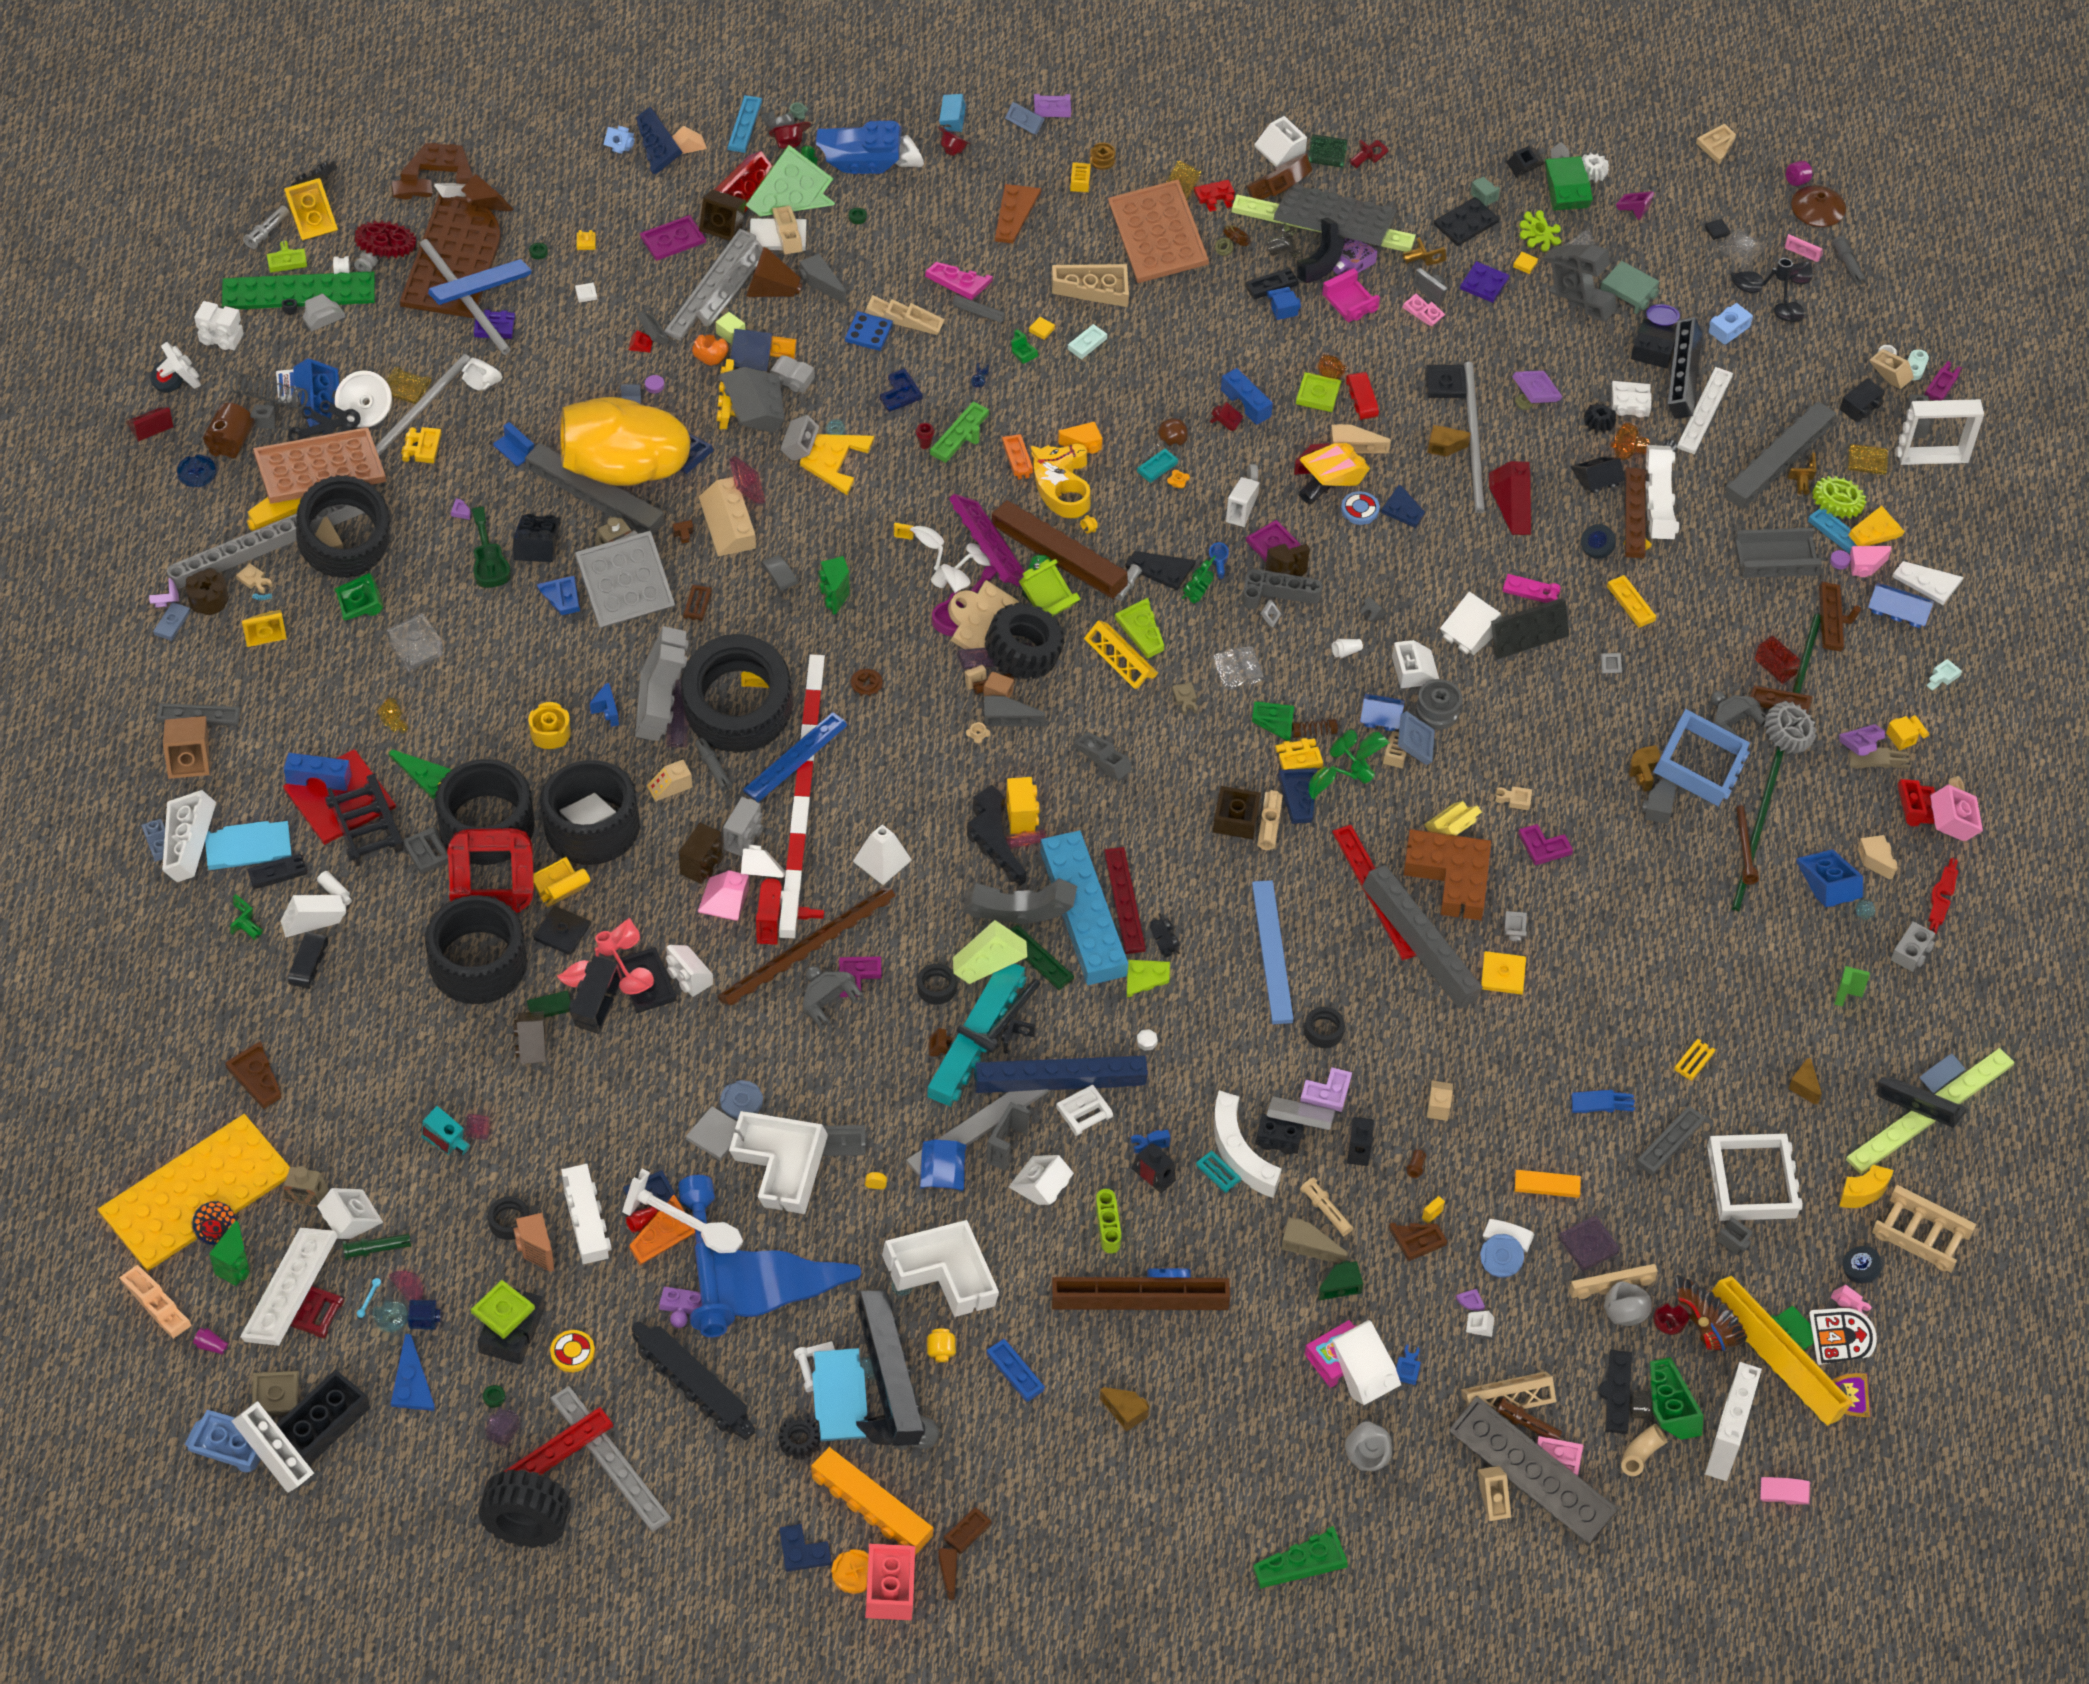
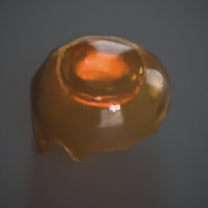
[1318,354,1347,379]

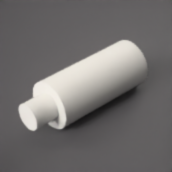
[317,871,352,906]

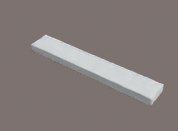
[1677,367,1733,454]

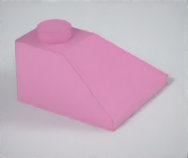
[698,871,749,921]

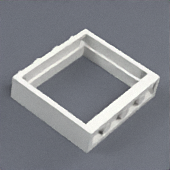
[1895,399,1984,465]
[1707,1134,1802,1221]
[1705,1362,1762,1481]

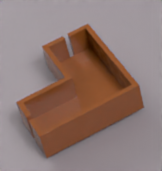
[1403,829,1491,921]

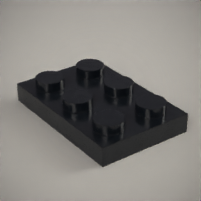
[1433,197,1500,246]
[616,947,677,1014]

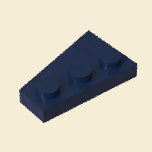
[1277,768,1317,824]

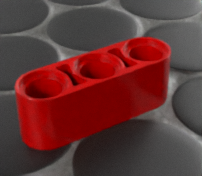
[1346,372,1379,420]

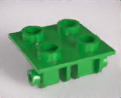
[1182,555,1216,603]
[1771,1305,1814,1351]

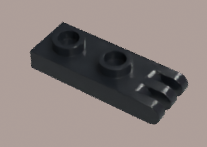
[1246,268,1299,300]
[247,854,308,890]

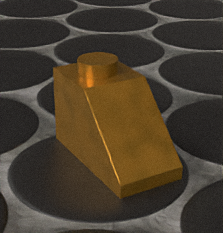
[1099,1387,1149,1432]

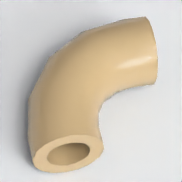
[1621,1424,1667,1476]

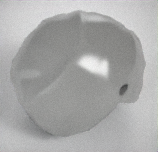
[1603,1281,1652,1326]
[1345,1422,1392,1471]

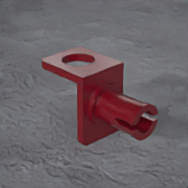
[1349,140,1389,169]

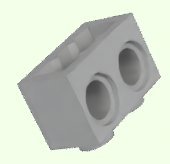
[1891,922,1935,972]

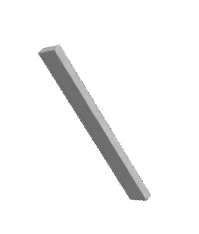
[664,229,756,341]
[906,1089,1051,1178]
[550,1386,671,1532]

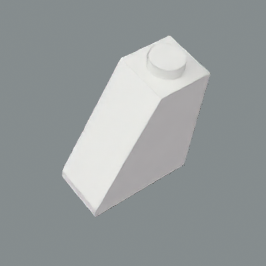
[1226,477,1260,527]
[281,895,346,937]

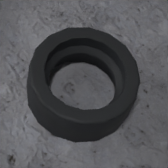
[917,964,957,1005]
[1304,1007,1345,1048]
[488,1196,530,1240]

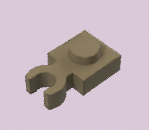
[1172,682,1197,715]

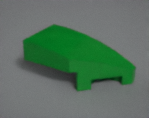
[1011,329,1038,364]

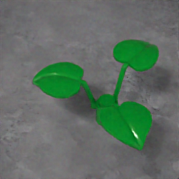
[1309,729,1390,801]

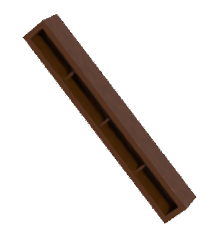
[992,500,1128,599]
[1051,1277,1230,1310]

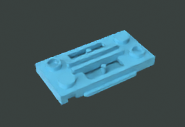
[205,821,292,870]
[812,1348,867,1442]

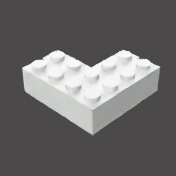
[729,1111,828,1214]
[882,1220,999,1317]

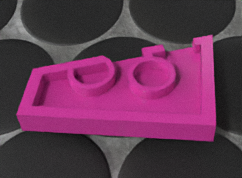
[925,262,993,300]

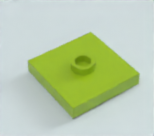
[1296,372,1342,412]
[471,1280,535,1339]

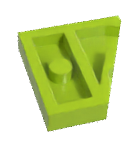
[1127,960,1170,997]

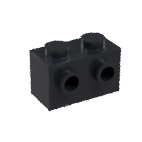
[1840,378,1885,422]
[1256,1114,1304,1154]

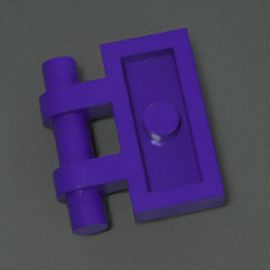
[474,309,515,339]

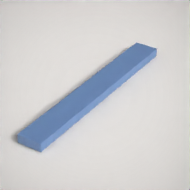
[1252,880,1294,1024]

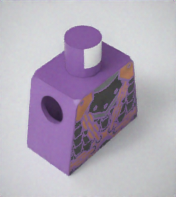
[1333,238,1377,275]

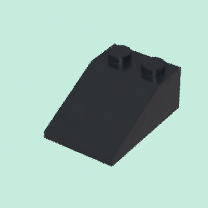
[1631,318,1677,369]

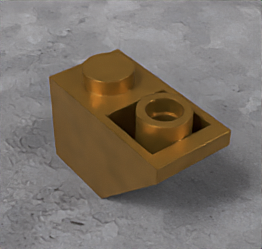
[1427,425,1471,457]

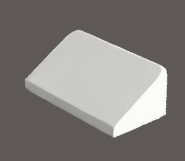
[434,183,466,197]

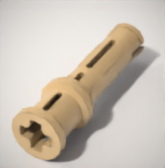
[1300,1178,1353,1237]

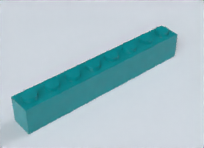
[928,963,1027,1107]

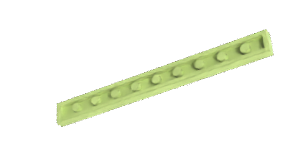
[1232,195,1416,252]
[1846,1048,2015,1174]

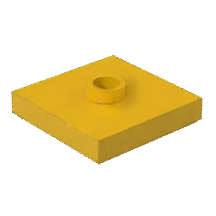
[1481,951,1526,995]

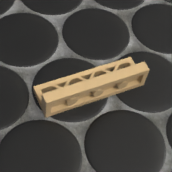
[1461,1371,1556,1410]

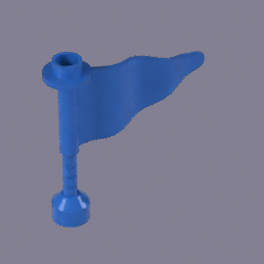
[678,1175,861,1337]

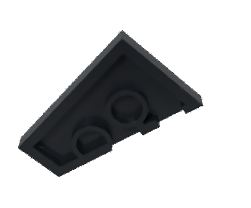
[1125,551,1196,591]

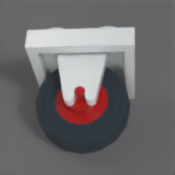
[150,342,201,393]

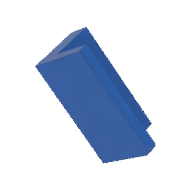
[493,422,534,466]

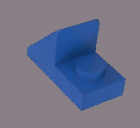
[590,683,619,727]

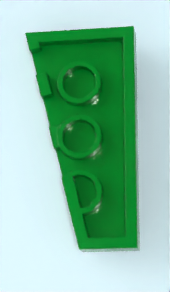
[1253,1526,1348,1589]

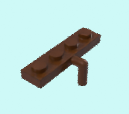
[1819,582,1861,652]

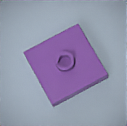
[1512,371,1562,403]

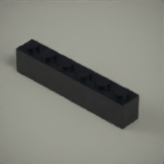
[1668,317,1702,419]

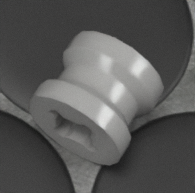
[354,251,378,272]

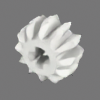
[1582,152,1609,183]

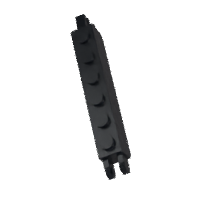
[632,1321,755,1441]

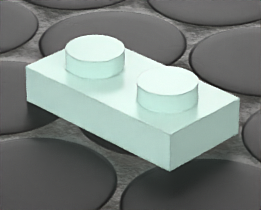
[1068,324,1107,359]

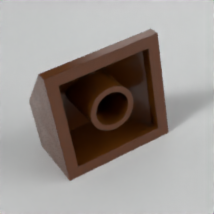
[461,174,514,211]

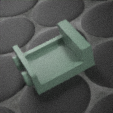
[1600,261,1659,314]

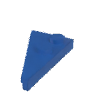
[391,1334,435,1411]

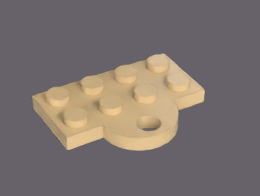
[948,580,1019,661]

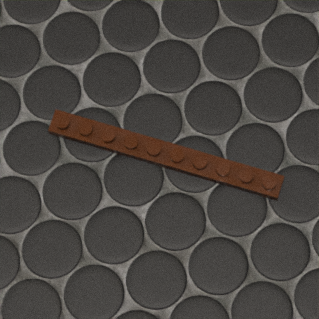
[717,887,895,1005]

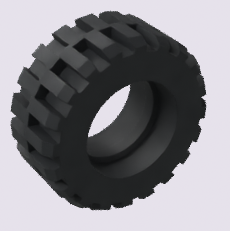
[985,603,1065,679]
[478,1470,571,1548]

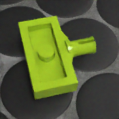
[267,241,307,273]

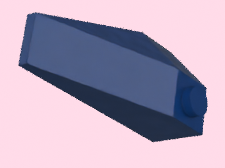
[293,358,339,432]

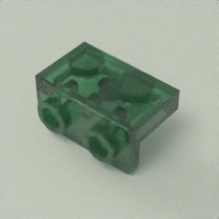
[1308,134,1348,168]

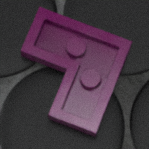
[1518,824,1573,866]
[839,956,882,997]

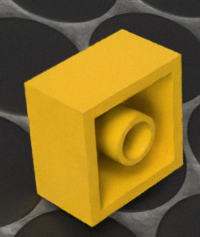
[1006,777,1039,835]

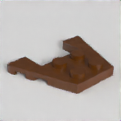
[401,143,473,184]

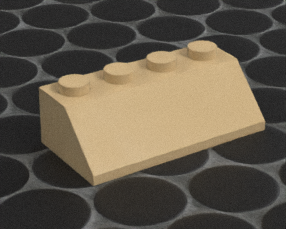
[699,476,756,556]

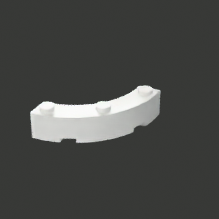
[1645,445,1679,539]
[1214,1090,1282,1198]

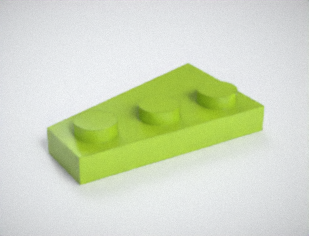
[1115,598,1164,659]

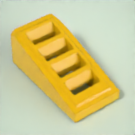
[1070,162,1091,192]

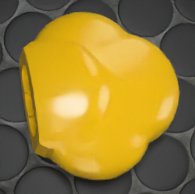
[560,397,691,486]

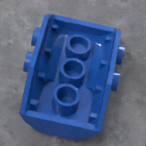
[816,121,902,174]

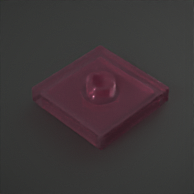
[730,456,765,504]

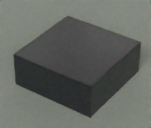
[1705,219,1730,240]

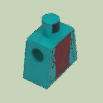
[421,1106,470,1155]

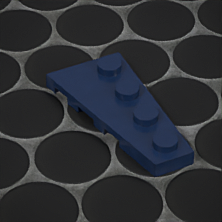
[636,107,683,174]

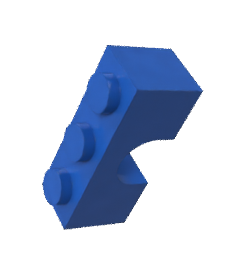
[1221,368,1273,425]
[284,753,351,791]

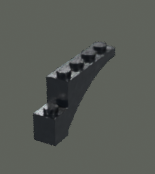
[967,785,1027,886]

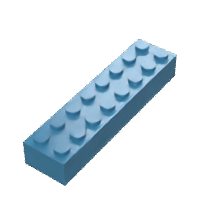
[1040,830,1128,985]

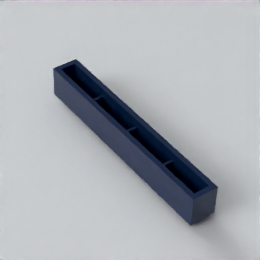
[974,1056,1148,1093]

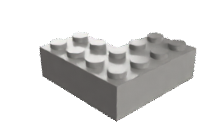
[635,626,688,741]

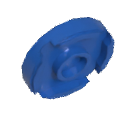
[1147,1268,1191,1278]

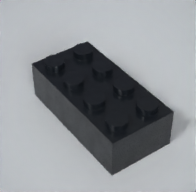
[276,1369,370,1466]

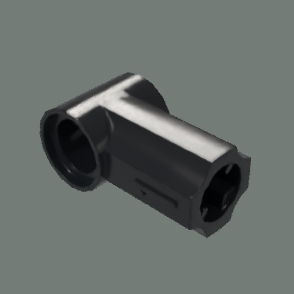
[1299,475,1334,504]

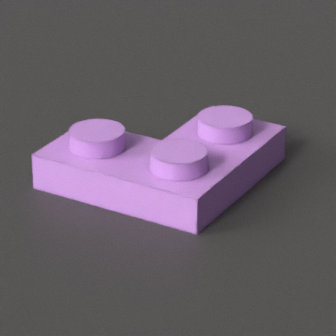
[1300,1067,1352,1112]

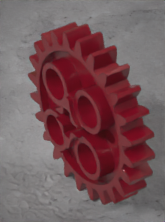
[354,220,416,259]

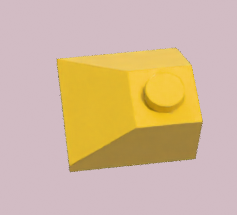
[242,610,287,647]

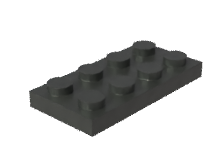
[1491,598,1569,659]

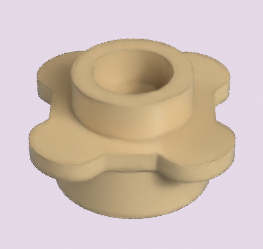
[966,722,990,743]

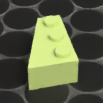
[953,920,1027,984]

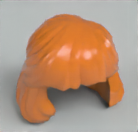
[692,334,729,366]

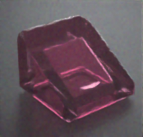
[466,1114,491,1140]

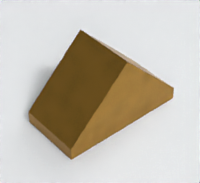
[1788,1058,1822,1104]

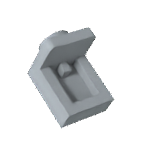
[1504,911,1527,941]

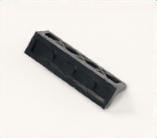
[1878,1077,1967,1128]

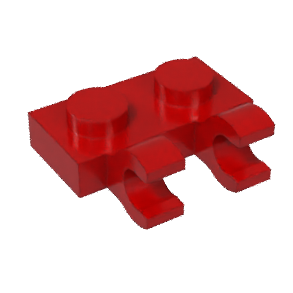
[1194,179,1235,212]

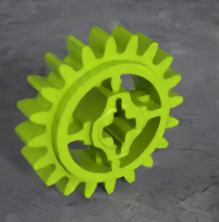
[1812,476,1866,519]

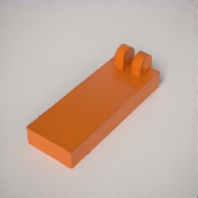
[1002,434,1033,480]

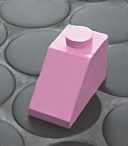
[1850,546,1891,577]

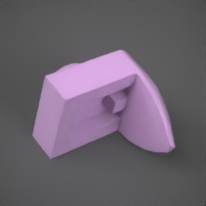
[149,578,179,608]

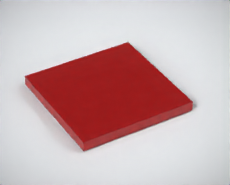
[283,749,396,845]

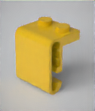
[534,857,590,908]

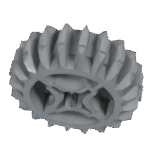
[1764,701,1817,755]

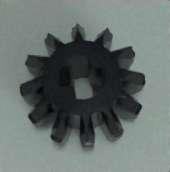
[1584,402,1616,434]

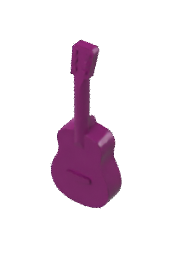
[931,565,998,637]

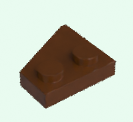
[1389,1223,1448,1262]

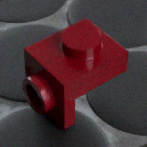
[1209,402,1243,431]

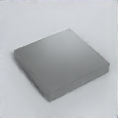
[686,1106,738,1161]

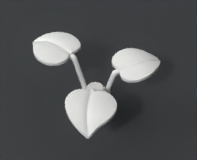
[910,526,990,593]

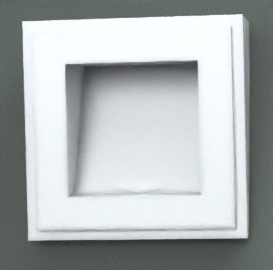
[1466,1311,1494,1337]

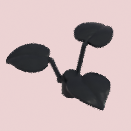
[1731,258,1813,322]

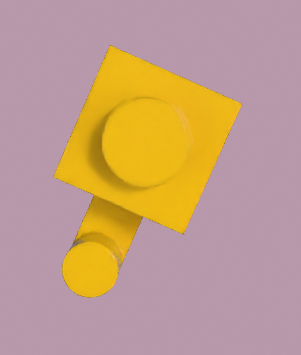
[1886,715,1929,751]

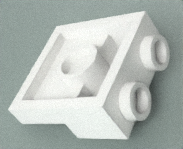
[1611,381,1651,417]

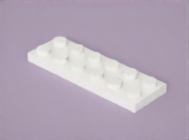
[240,1228,338,1346]

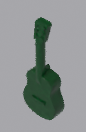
[472,506,511,588]

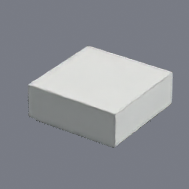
[575,283,597,302]

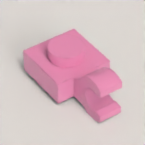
[1831,1285,1872,1317]

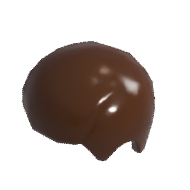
[1158,418,1188,446]

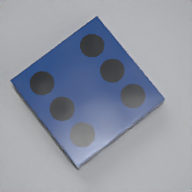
[845,311,893,351]

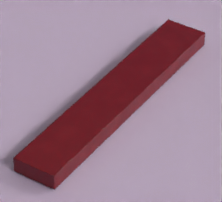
[1104,847,1146,954]

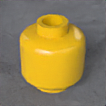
[927,1329,956,1363]

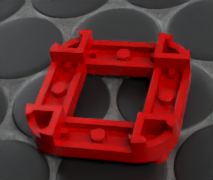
[447,828,534,913]

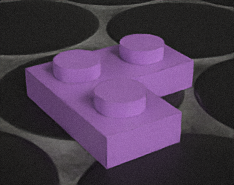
[1839,724,1885,756]

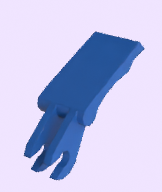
[1572,1090,1635,1113]

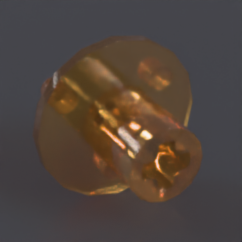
[1611,422,1649,461]

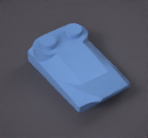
[184,1410,261,1472]

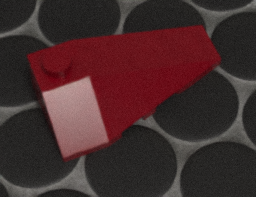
[1488,461,1531,535]

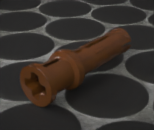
[1495,1397,1562,1440]

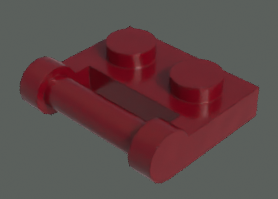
[290,1286,345,1339]

